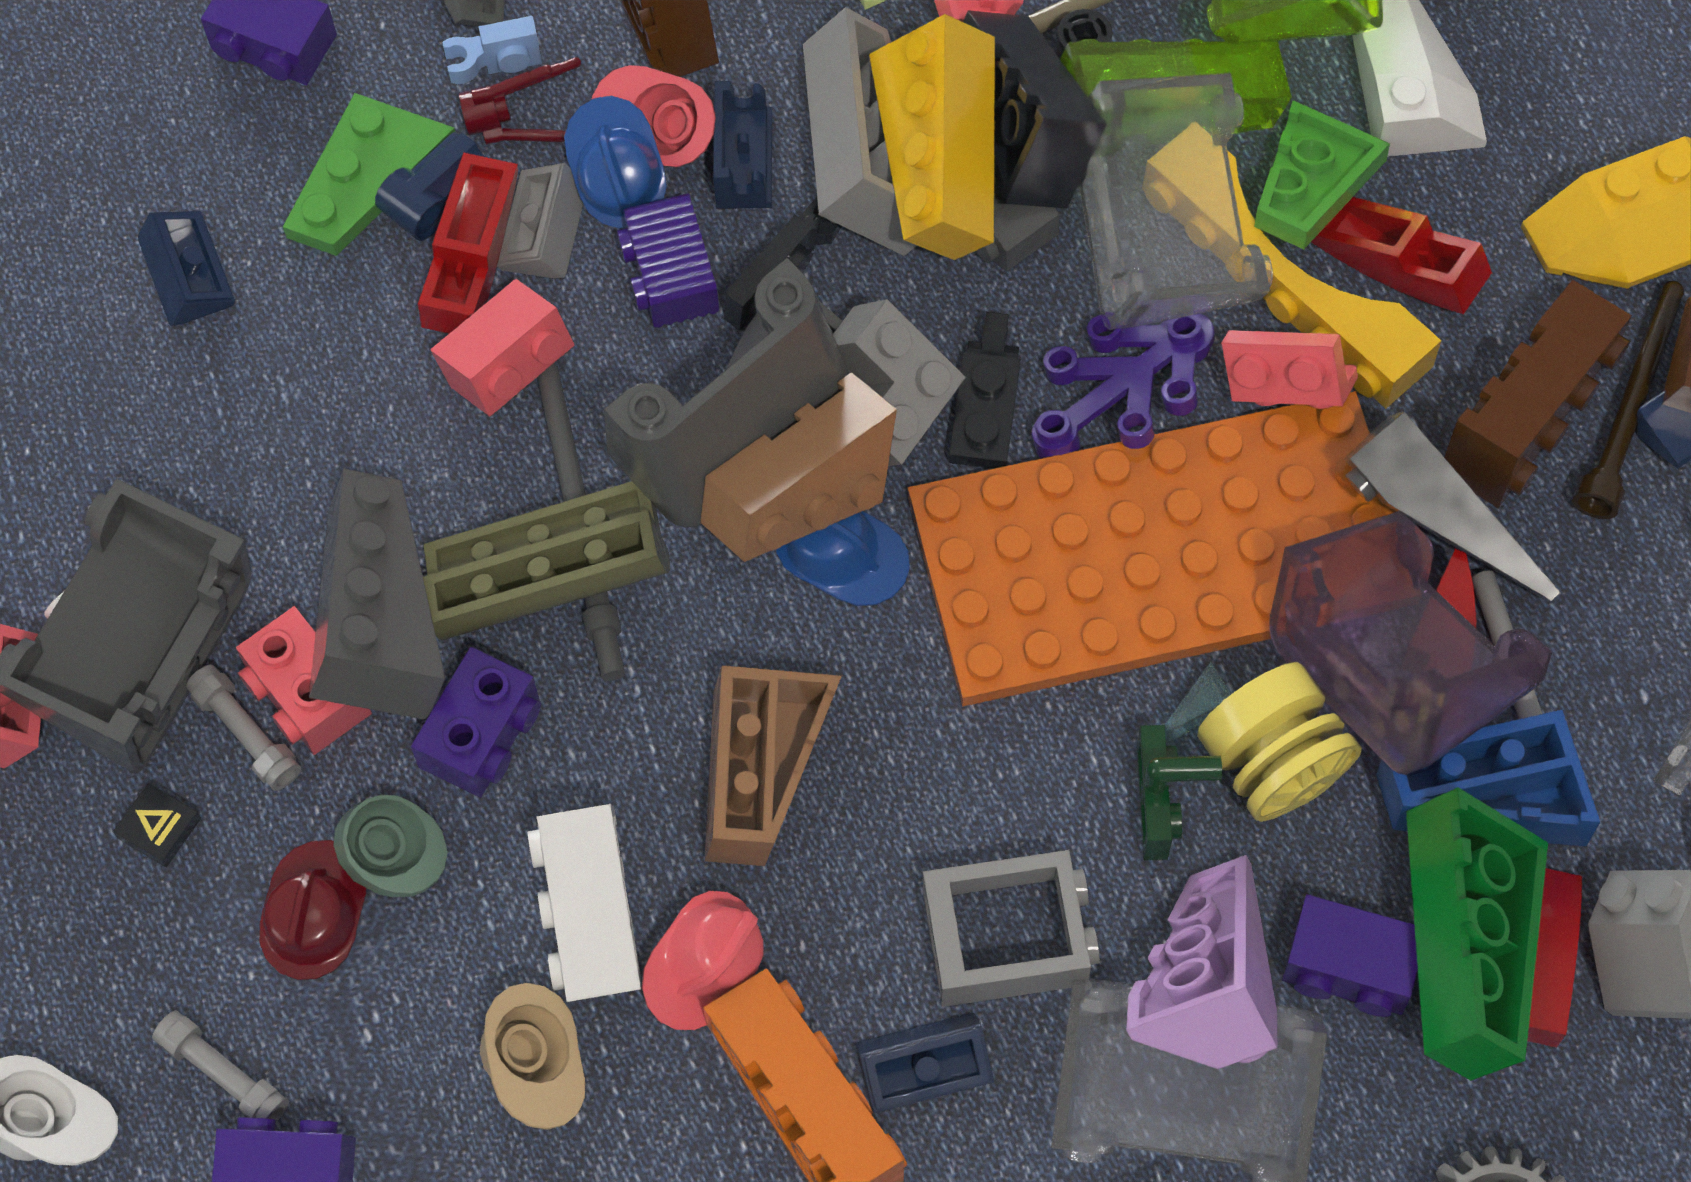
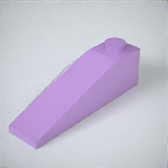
[1126,855,1278,1069]

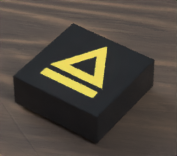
[113,783,201,868]

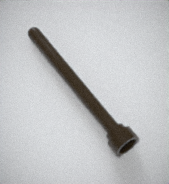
[1572,281,1684,519]

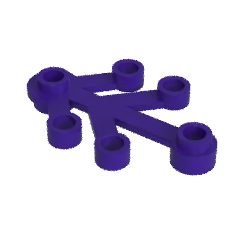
[1032,311,1215,459]

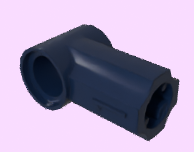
[375,132,485,241]

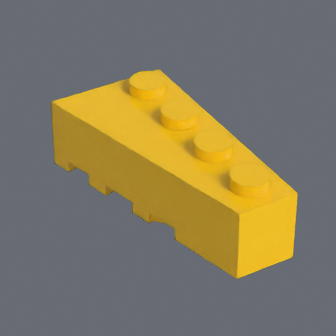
[869,14,995,260]

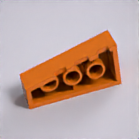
[703,968,907,1182]

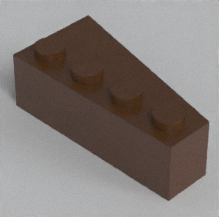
[620,0,719,77]
[1444,280,1632,508]

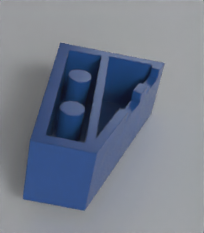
[1376,710,1600,847]

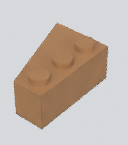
[700,372,897,562]
[705,665,842,866]

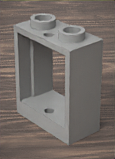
[923,850,1100,1007]

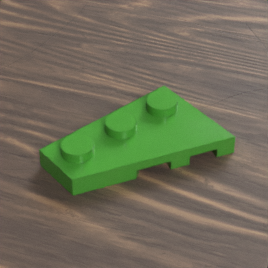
[283,93,456,256]
[1254,100,1390,250]

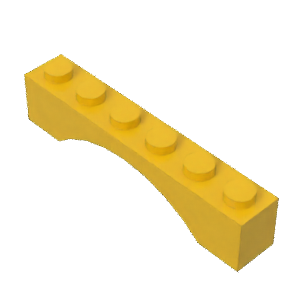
[1144,122,1442,409]

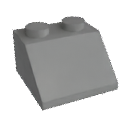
[1588,870,1691,1019]

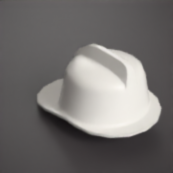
[0,1055,118,1165]

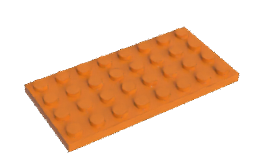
[908,391,1423,707]

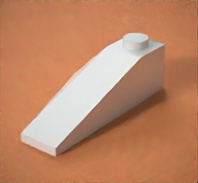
[1346,0,1487,157]

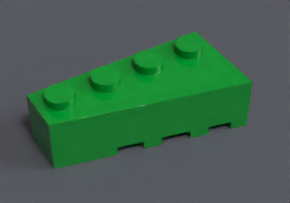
[1406,787,1548,1081]

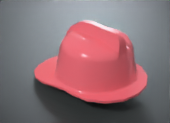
[592,65,716,167]
[642,891,763,1030]

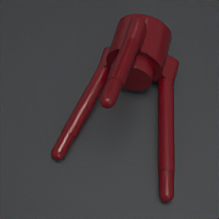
[459,57,581,145]

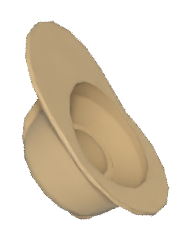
[480,983,585,1130]

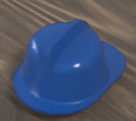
[564,96,667,229]
[776,511,910,606]

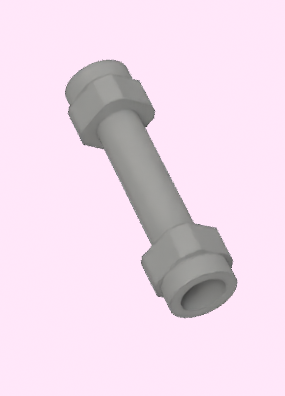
[186,665,301,791]
[152,1010,289,1122]

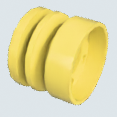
[1197,662,1362,822]

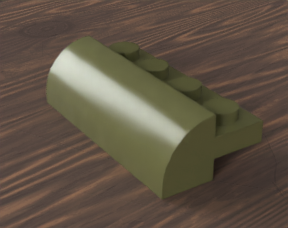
[423,481,670,641]

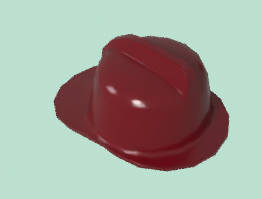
[259,840,367,980]

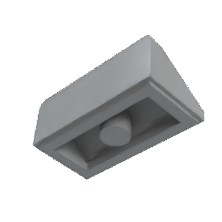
[497,163,583,278]

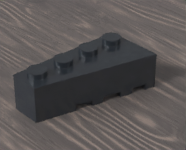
[963,10,1107,209]

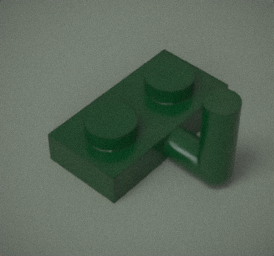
[1136,725,1222,861]

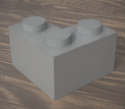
[833,299,966,466]

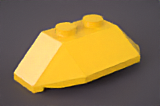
[1521,136,1691,288]

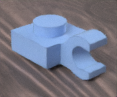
[442,16,542,84]

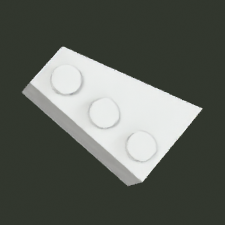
[528,804,642,1002]

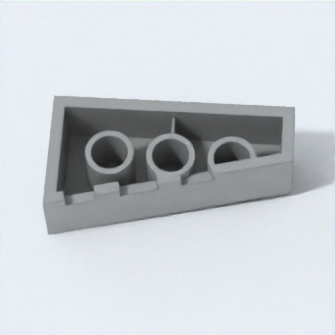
[803,7,917,256]

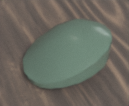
[334,795,448,898]

